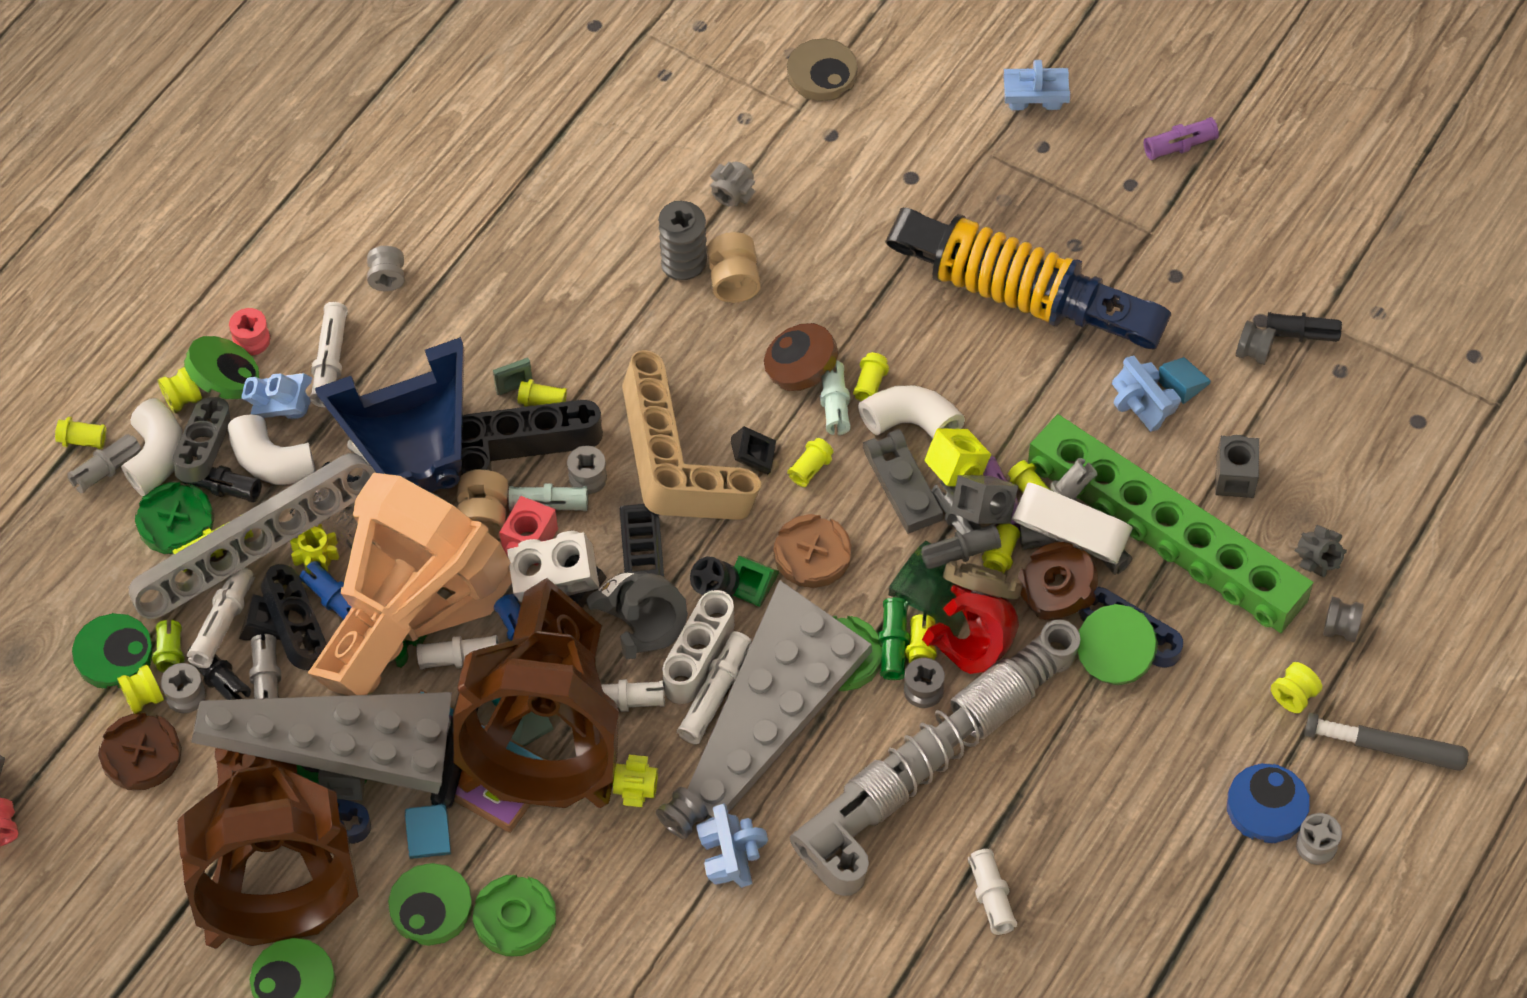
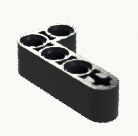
[458,400,603,478]

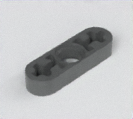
[173,397,231,483]

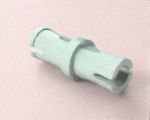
[820,361,850,435]
[509,483,588,511]

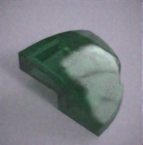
[888,540,965,637]

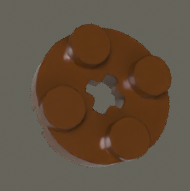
[1018,542,1098,620]

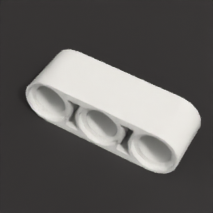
[1012,483,1133,564]
[662,590,735,704]

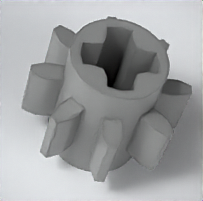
[710,161,756,206]

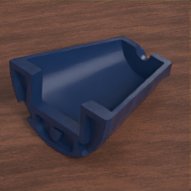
[315,337,465,493]

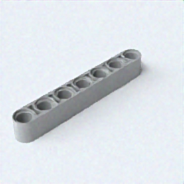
[129,453,375,619]

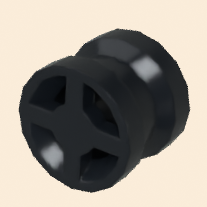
[690,556,740,597]

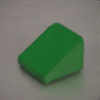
[733,556,779,607]

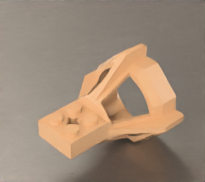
[308,473,512,696]

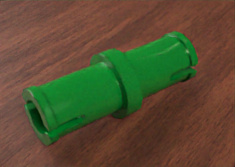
[878,597,910,681]

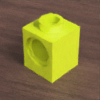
[924,428,991,486]

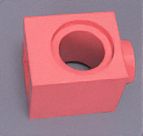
[499,496,558,566]

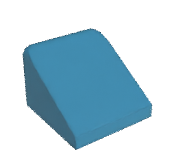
[1158,357,1211,404]
[405,805,451,859]

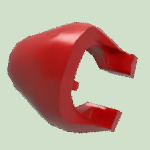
[922,585,1019,674]

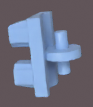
[1003,60,1070,110]
[1112,355,1181,432]
[242,373,312,419]
[696,803,768,888]

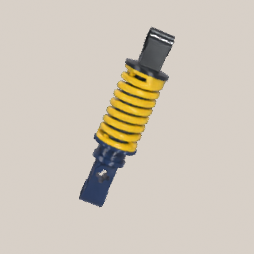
[885,208,1172,350]

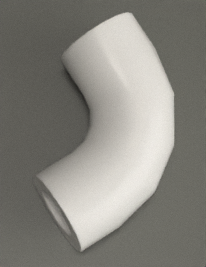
[858,385,965,439]
[121,398,182,496]
[228,414,316,485]

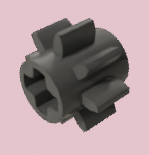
[1295,525,1347,577]

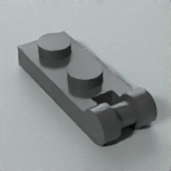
[863,429,943,534]

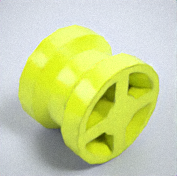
[158,367,202,413]
[1271,662,1323,713]
[117,665,164,714]

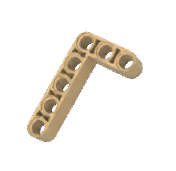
[622,350,761,520]

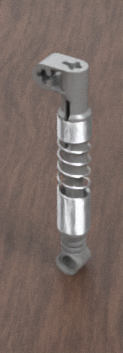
[790,620,1080,896]

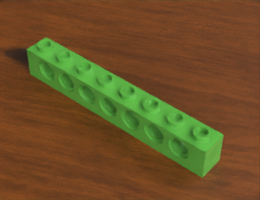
[1028,414,1314,633]

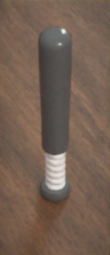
[1304,713,1469,771]

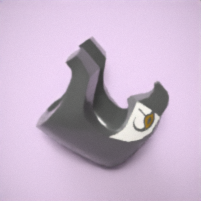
[586,571,688,659]

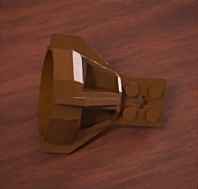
[453,578,619,808]
[177,748,359,949]

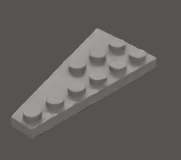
[688,580,872,819]
[191,692,452,794]

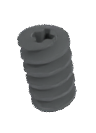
[658,200,707,280]

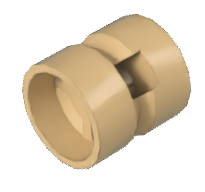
[707,232,761,303]
[457,470,509,540]

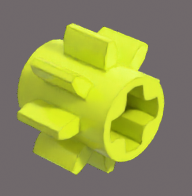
[290,524,339,574]
[613,754,658,807]

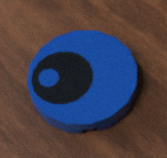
[1227,763,1310,843]

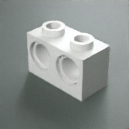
[507,531,599,603]

